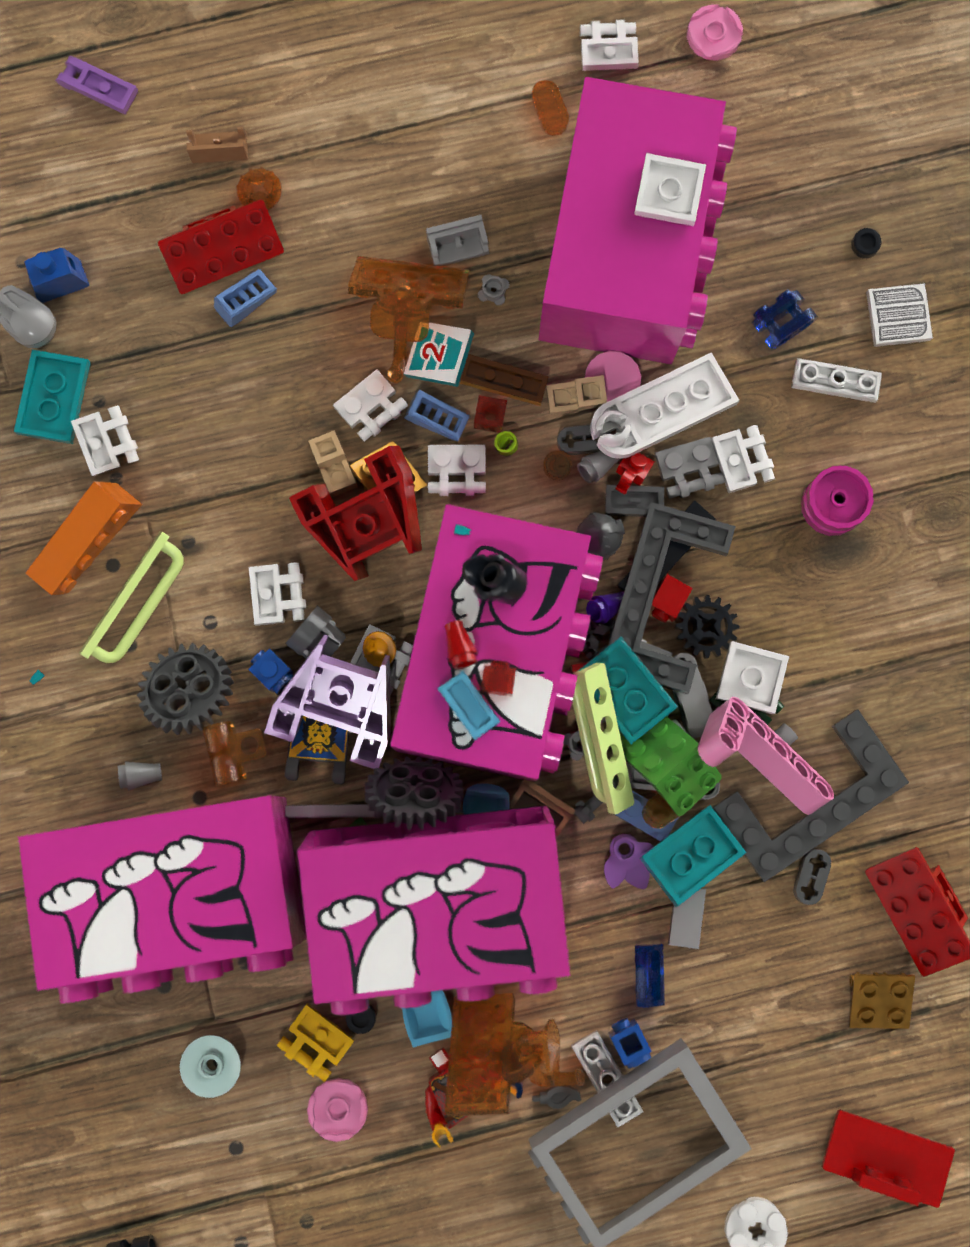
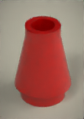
[444,620,478,669]

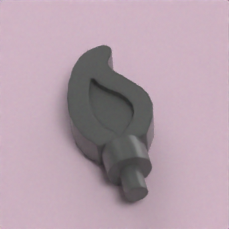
[532,1084,581,1109]

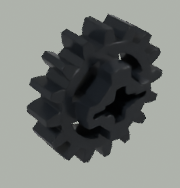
[674,595,739,659]

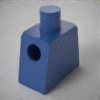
[24,248,90,303]

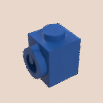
[248,648,294,695]
[608,1018,652,1069]

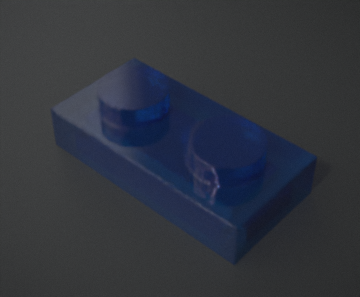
[635,944,665,1008]

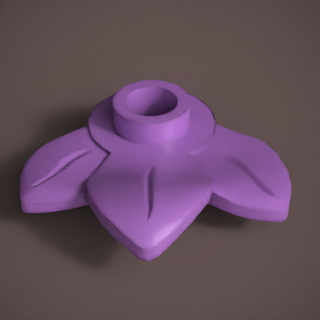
[604,834,654,889]

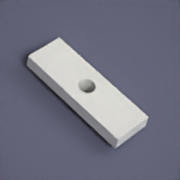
[791,358,882,403]
[571,1030,643,1127]

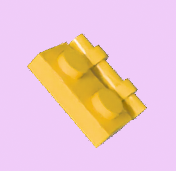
[277,1003,355,1082]

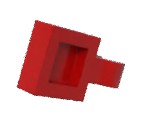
[615,453,655,495]

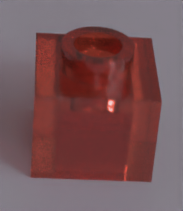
[474,395,507,433]
[481,660,516,697]

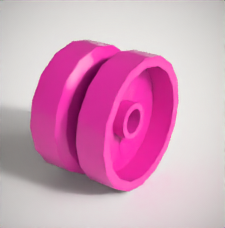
[801,466,874,536]

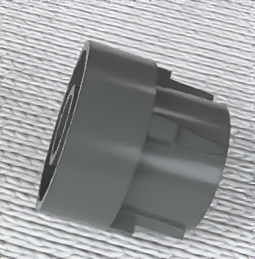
[285,605,346,658]

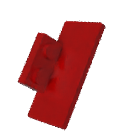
[158,199,284,294]
[865,847,970,977]
[822,1109,955,1208]

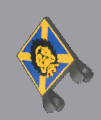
[285,716,350,785]

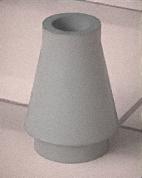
[577,451,621,483]
[118,761,162,791]

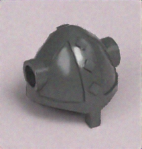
[576,512,625,561]

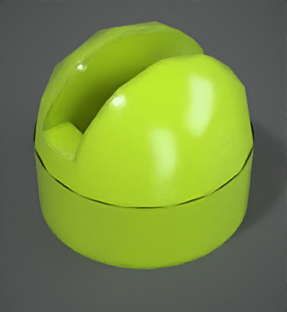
[494,431,518,456]

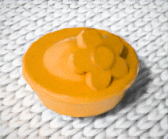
[362,631,397,668]

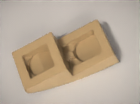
[547,375,607,415]
[308,430,358,498]

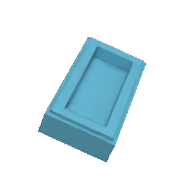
[438,671,500,740]

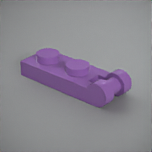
[56,56,138,115]

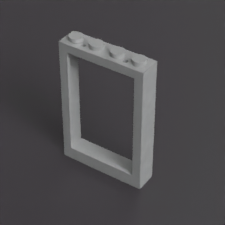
[528,1038,752,1247]

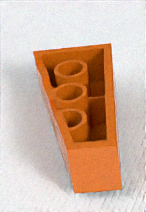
[26,481,143,595]

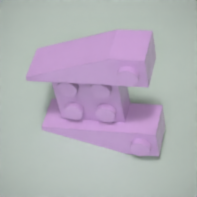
[264,635,391,769]

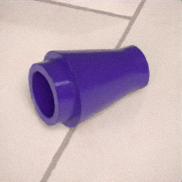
[586,591,624,624]

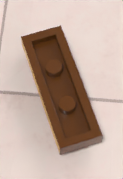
[460,354,549,406]

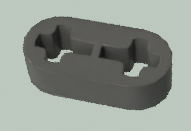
[557,425,611,455]
[793,849,831,905]

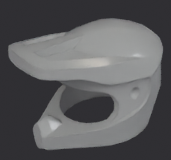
[0,285,57,348]

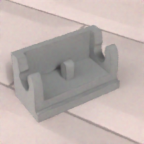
[426,215,489,268]

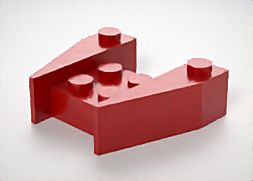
[289,446,422,581]

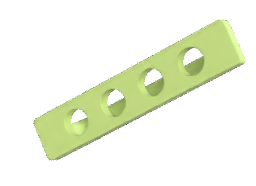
[79,532,184,663]
[572,663,634,814]

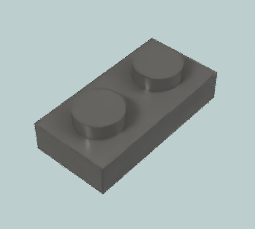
[605,485,664,517]

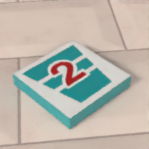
[404,321,474,387]

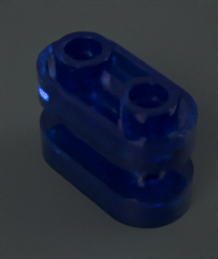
[752,289,818,350]

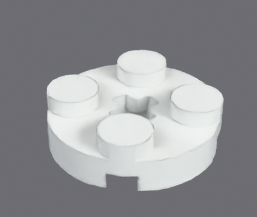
[725,1197,788,1247]

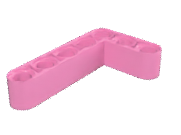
[698,697,834,815]

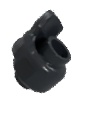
[462,554,527,605]

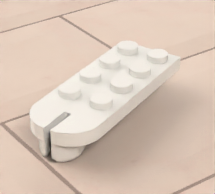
[590,352,740,459]

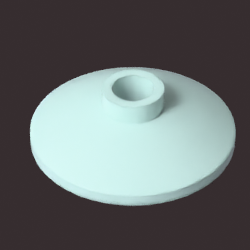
[180,1035,241,1098]

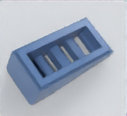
[214,269,277,327]
[404,390,470,442]

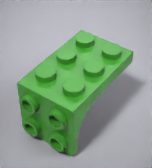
[610,716,722,816]

